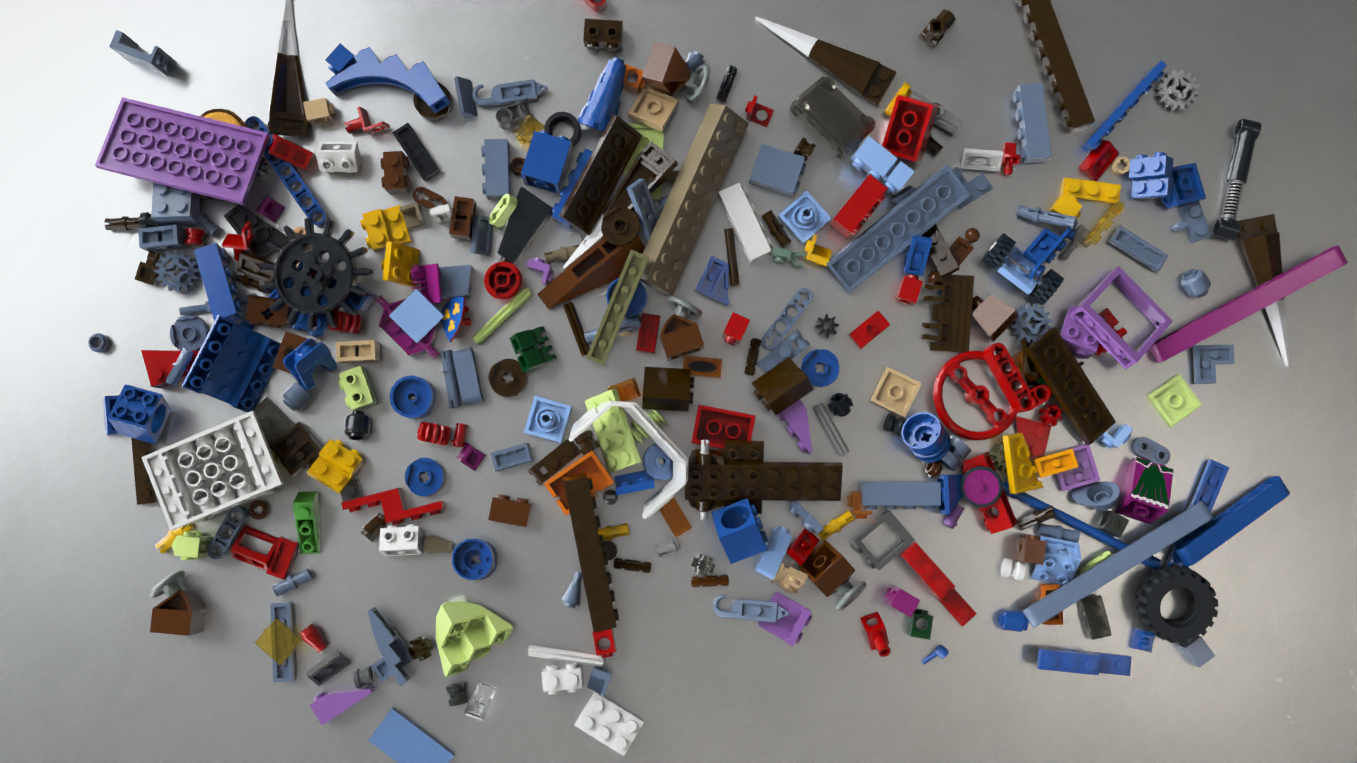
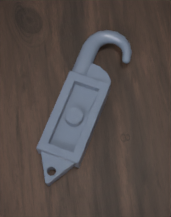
[472,79,548,106]
[713,595,790,623]

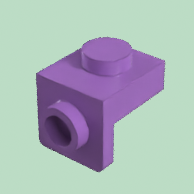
[526,257,554,286]

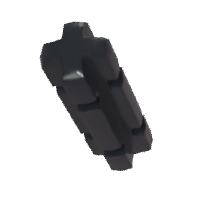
[716,65,737,102]

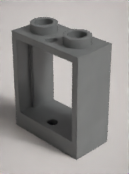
[852,510,915,570]

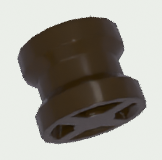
[793,137,816,161]

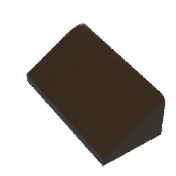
[1021,339,1039,383]

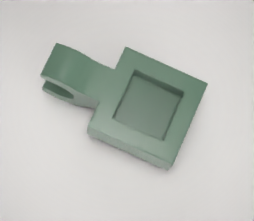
[771,247,805,267]

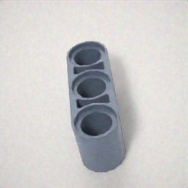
[452,347,483,406]
[207,507,251,559]

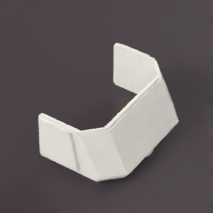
[569,401,689,519]

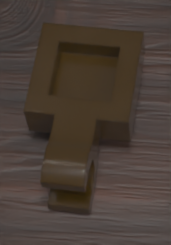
[134,250,161,286]

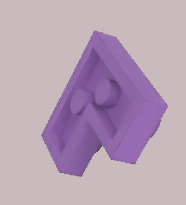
[1056,444,1100,491]

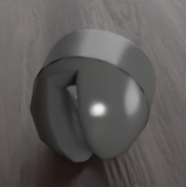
[603,490,618,505]

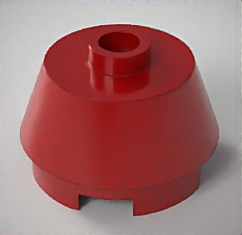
[484,261,522,299]

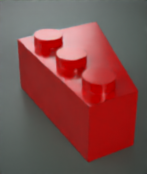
[141,350,199,388]

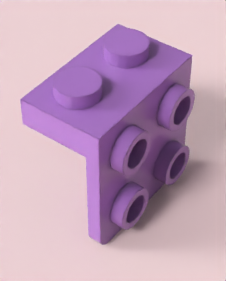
[1060,306,1106,359]
[758,592,812,646]

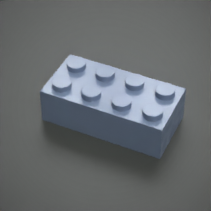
[151,183,200,226]

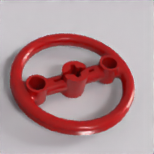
[933,351,1018,440]

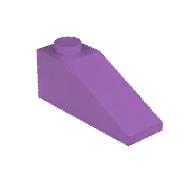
[310,686,376,725]

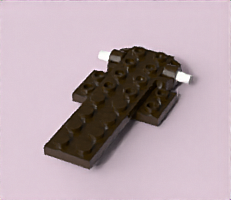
[685,440,843,520]

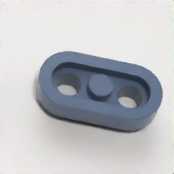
[1131,437,1170,465]

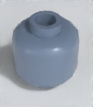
[1181,269,1211,298]
[283,383,312,411]

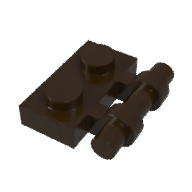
[236,251,275,294]

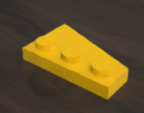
[1003,433,1044,494]

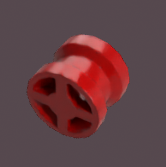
[184,228,205,247]

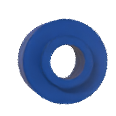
[998,610,1029,632]

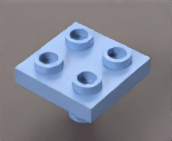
[778,190,832,244]
[524,396,572,443]

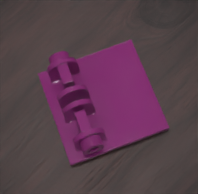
[411,264,443,303]

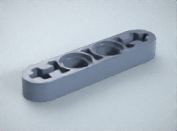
[761,288,813,351]

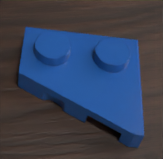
[694,256,729,306]

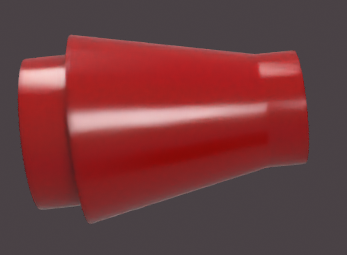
[299,623,328,653]

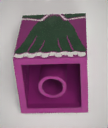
[1115,457,1174,524]

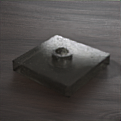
[253,397,295,449]

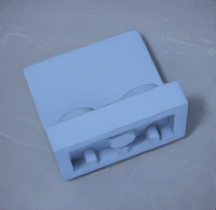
[1031,536,1081,585]

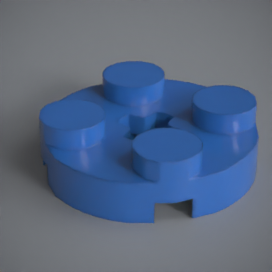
[801,349,839,388]
[405,458,445,496]

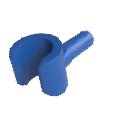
[921,645,949,664]

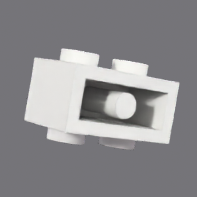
[316,142,361,173]
[379,524,424,556]
[541,663,584,694]

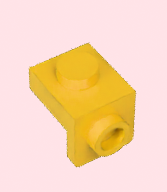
[804,235,832,266]

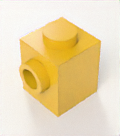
[1049,193,1082,219]

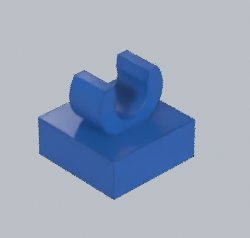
[1130,628,1155,652]

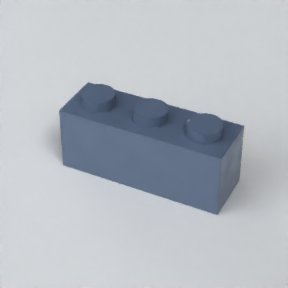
[481,139,511,200]

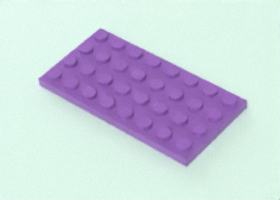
[94,97,270,205]

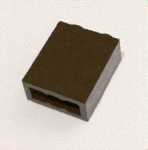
[752,357,814,416]
[642,367,694,411]

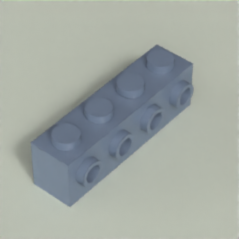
[1013,82,1052,164]
[860,482,941,509]

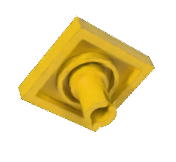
[381,242,420,287]

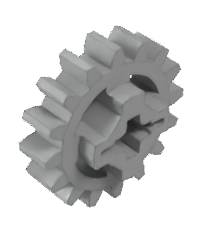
[1156,69,1200,111]

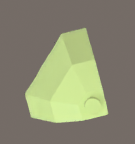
[436,600,513,677]

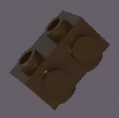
[583,19,623,51]

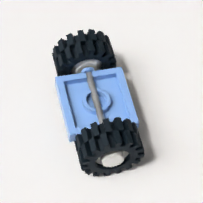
[982,233,1064,305]

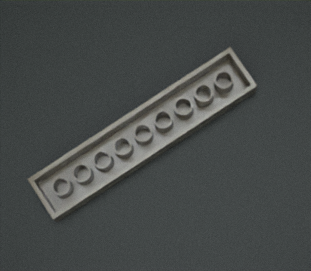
[640,103,749,295]

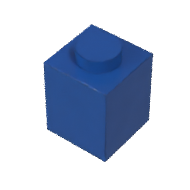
[325,43,357,75]

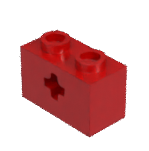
[722,312,750,346]

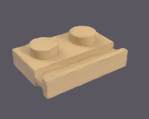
[770,563,808,594]

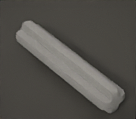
[814,403,849,456]

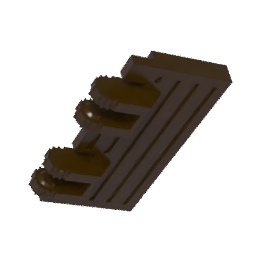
[921,274,974,352]

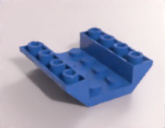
[182,315,281,413]

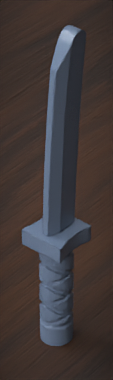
[179,293,257,315]

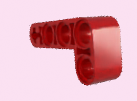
[983,343,1051,413]

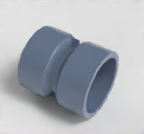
[940,435,971,471]

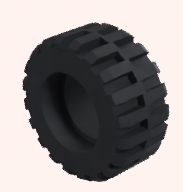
[1134,564,1219,644]

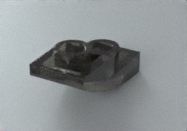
[1081,595,1111,640]

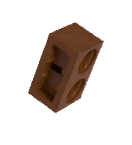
[449,196,477,240]

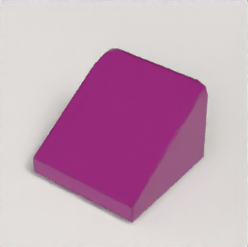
[256,195,285,222]
[456,442,486,471]

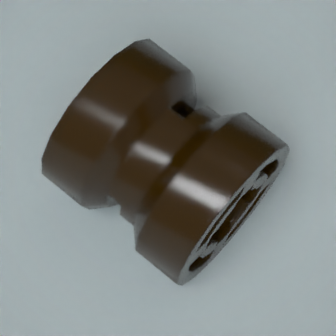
[574,430,600,456]

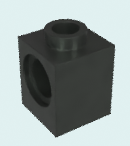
[1096,511,1129,537]

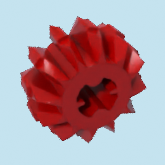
[328,311,361,334]
[417,422,451,445]

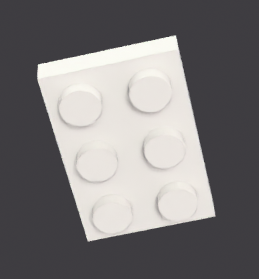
[574,691,644,756]

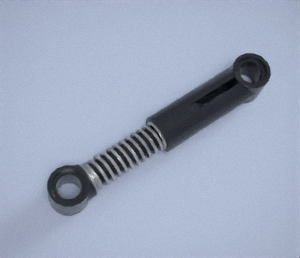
[1212,118,1261,241]

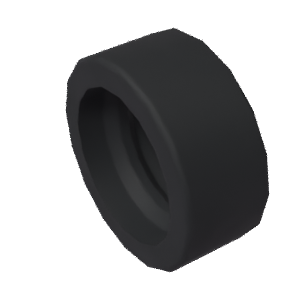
[544,112,581,147]

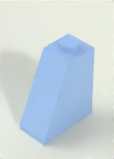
[754,526,793,580]

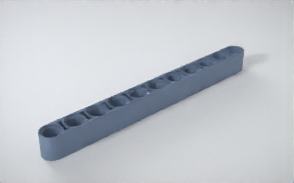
[1022,501,1214,628]

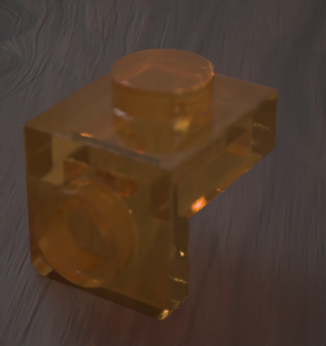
[607,378,641,402]
[847,491,872,519]

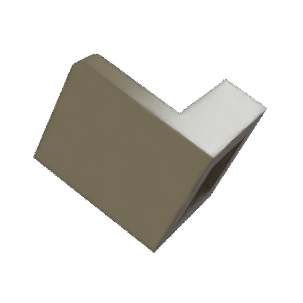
[399,202,427,230]

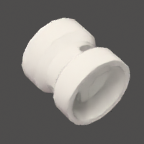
[1001,558,1026,581]

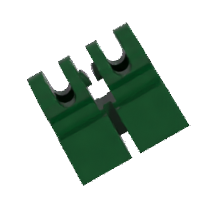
[509,326,557,373]

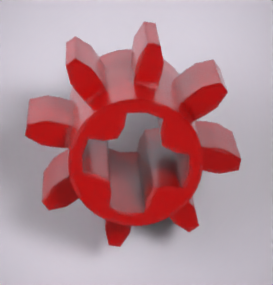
[1038,403,1063,427]

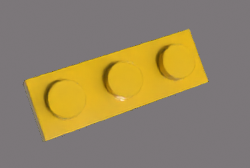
[1061,177,1121,205]

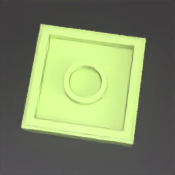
[1147,374,1202,427]

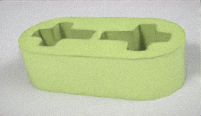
[489,194,517,228]

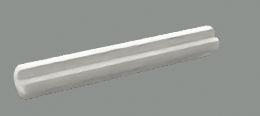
[528,645,605,667]

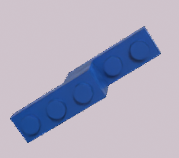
[1037,648,1132,676]

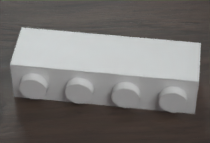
[718,183,773,263]

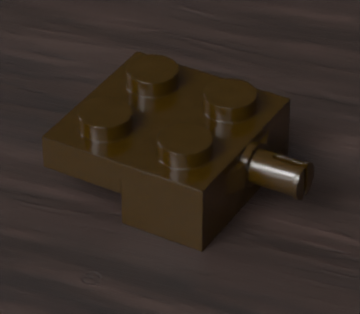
[269,422,323,476]

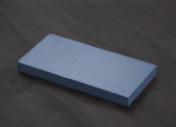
[368,707,455,763]

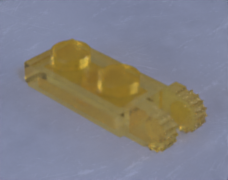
[1081,201,1125,248]

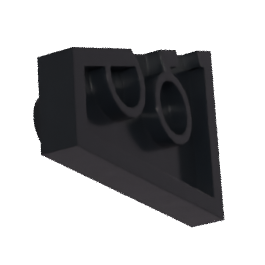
[224,204,289,259]

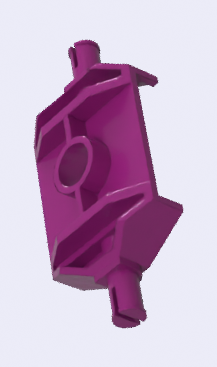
[375,295,440,360]

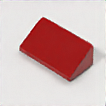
[1078,140,1120,181]

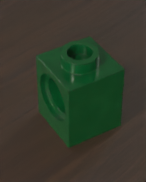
[907,609,933,640]

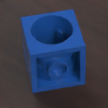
[108,384,171,444]
[711,498,768,564]

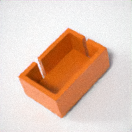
[544,450,615,516]

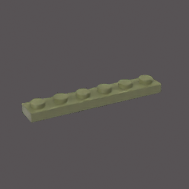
[586,250,649,366]

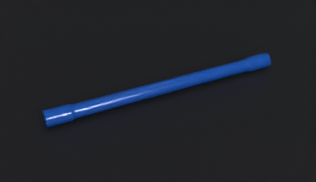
[1002,481,1161,570]

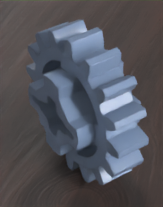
[154,250,199,292]
[1009,303,1053,343]

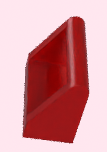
[230,525,279,571]

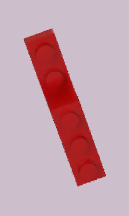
[341,488,446,525]
[900,542,977,627]

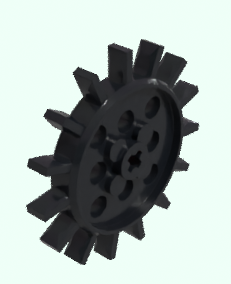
[259,218,373,331]

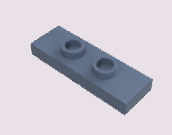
[1108,225,1169,272]

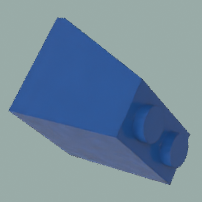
[521,130,572,195]

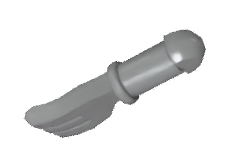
[1060,224,1090,260]

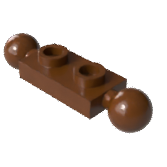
[928,228,980,285]

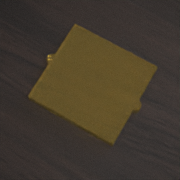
[255,618,302,665]

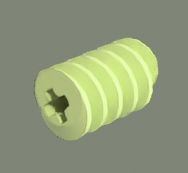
[630,409,668,447]

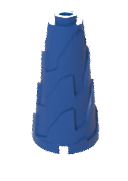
[577,57,626,132]

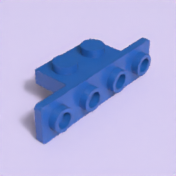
[1023,221,1078,280]

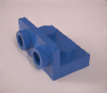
[614,470,655,495]

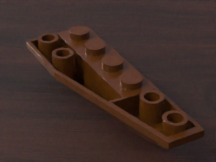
[537,223,645,310]

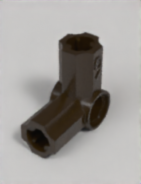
[919,9,956,48]

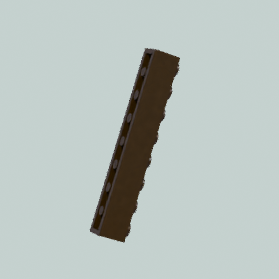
[1017,0,1095,133]
[563,473,619,632]

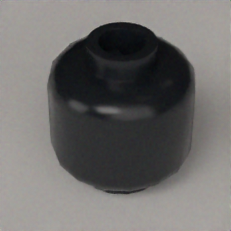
[344,411,370,440]

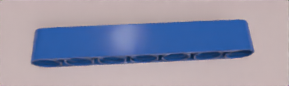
[245,116,330,228]
[1174,476,1290,567]

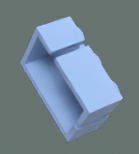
[850,136,914,194]

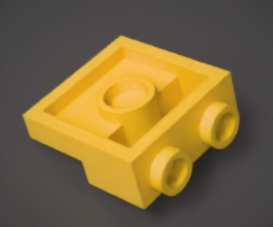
[360,205,412,253]
[307,439,363,494]

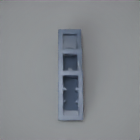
[368,607,411,686]

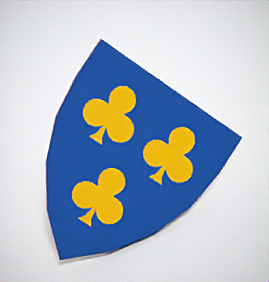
[440,297,471,342]

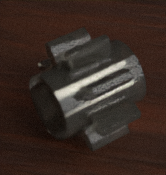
[691,554,715,577]

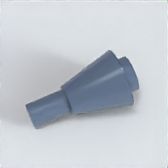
[684,51,705,85]
[561,572,582,609]

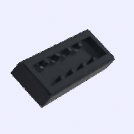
[392,123,440,180]

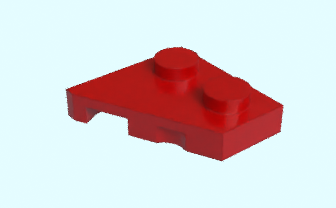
[1014,416,1052,460]

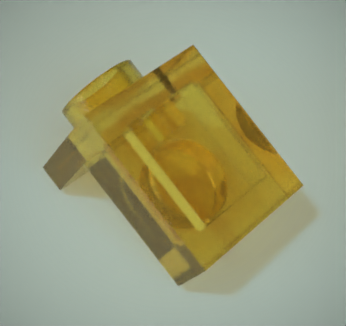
[512,114,545,145]

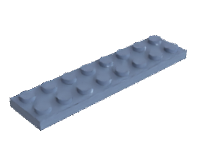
[826,165,971,293]

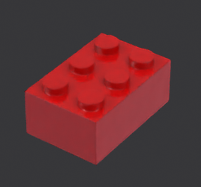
[882,95,939,162]
[829,174,888,240]
[691,404,756,450]

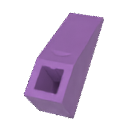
[777,399,812,454]

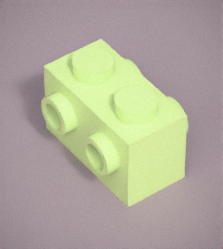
[338,366,378,411]
[172,531,213,560]

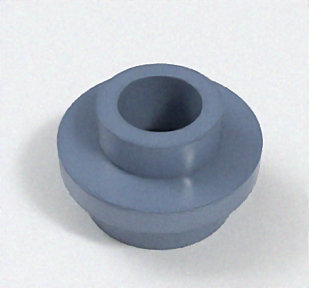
[88,333,109,352]

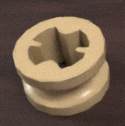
[1111,156,1130,175]

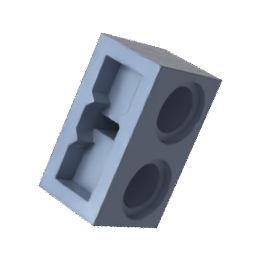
[138,225,186,252]

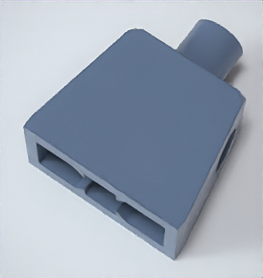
[439,265,474,300]

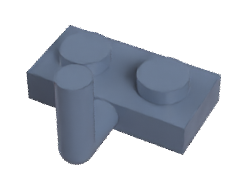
[1171,201,1212,243]

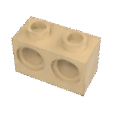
[336,340,380,363]

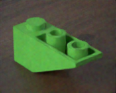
[293,491,320,554]

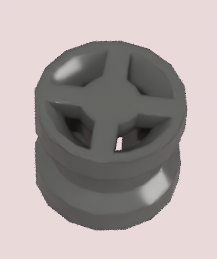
[353,666,374,689]

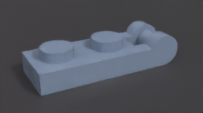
[757,330,810,373]

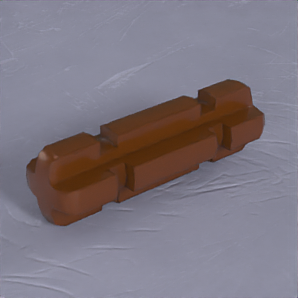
[691,575,729,587]

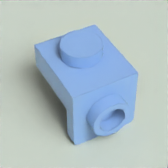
[1100,424,1133,448]

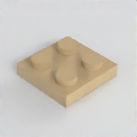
[628,86,679,132]
[870,366,922,418]

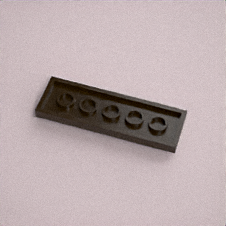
[559,115,643,235]
[1025,327,1116,445]

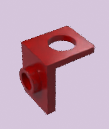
[745,95,774,127]

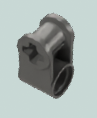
[496,99,534,129]

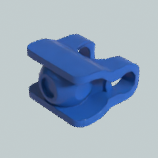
[283,338,337,391]

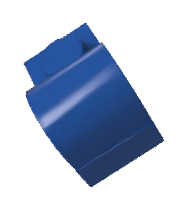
[904,235,932,276]

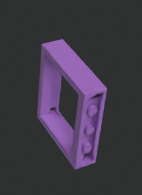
[1071,266,1173,369]

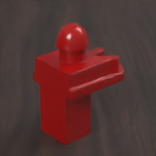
[1001,142,1021,175]

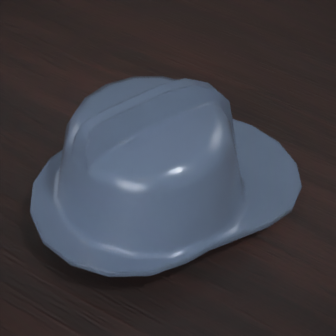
[1071,481,1120,511]

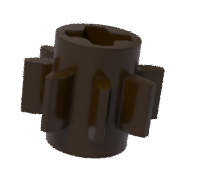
[408,636,433,662]

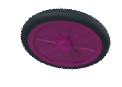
[960,466,1003,507]

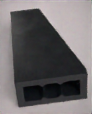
[497,186,553,266]

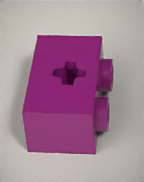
[884,585,920,617]

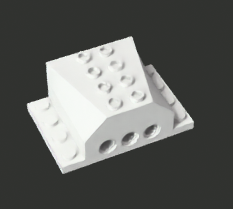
[142,411,284,531]

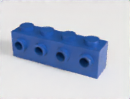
[551,148,593,229]
[194,243,243,321]

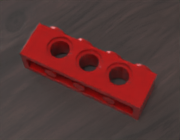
[962,451,1018,534]

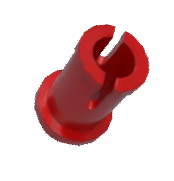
[451,423,468,448]

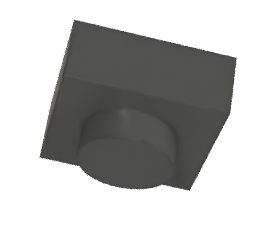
[341,479,363,502]

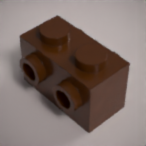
[380,151,410,194]

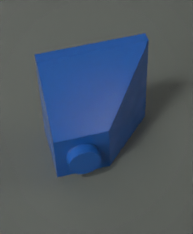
[937,474,964,514]

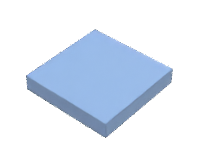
[389,289,445,343]

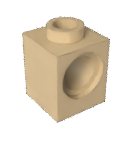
[303,97,335,125]

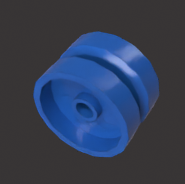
[390,375,437,419]

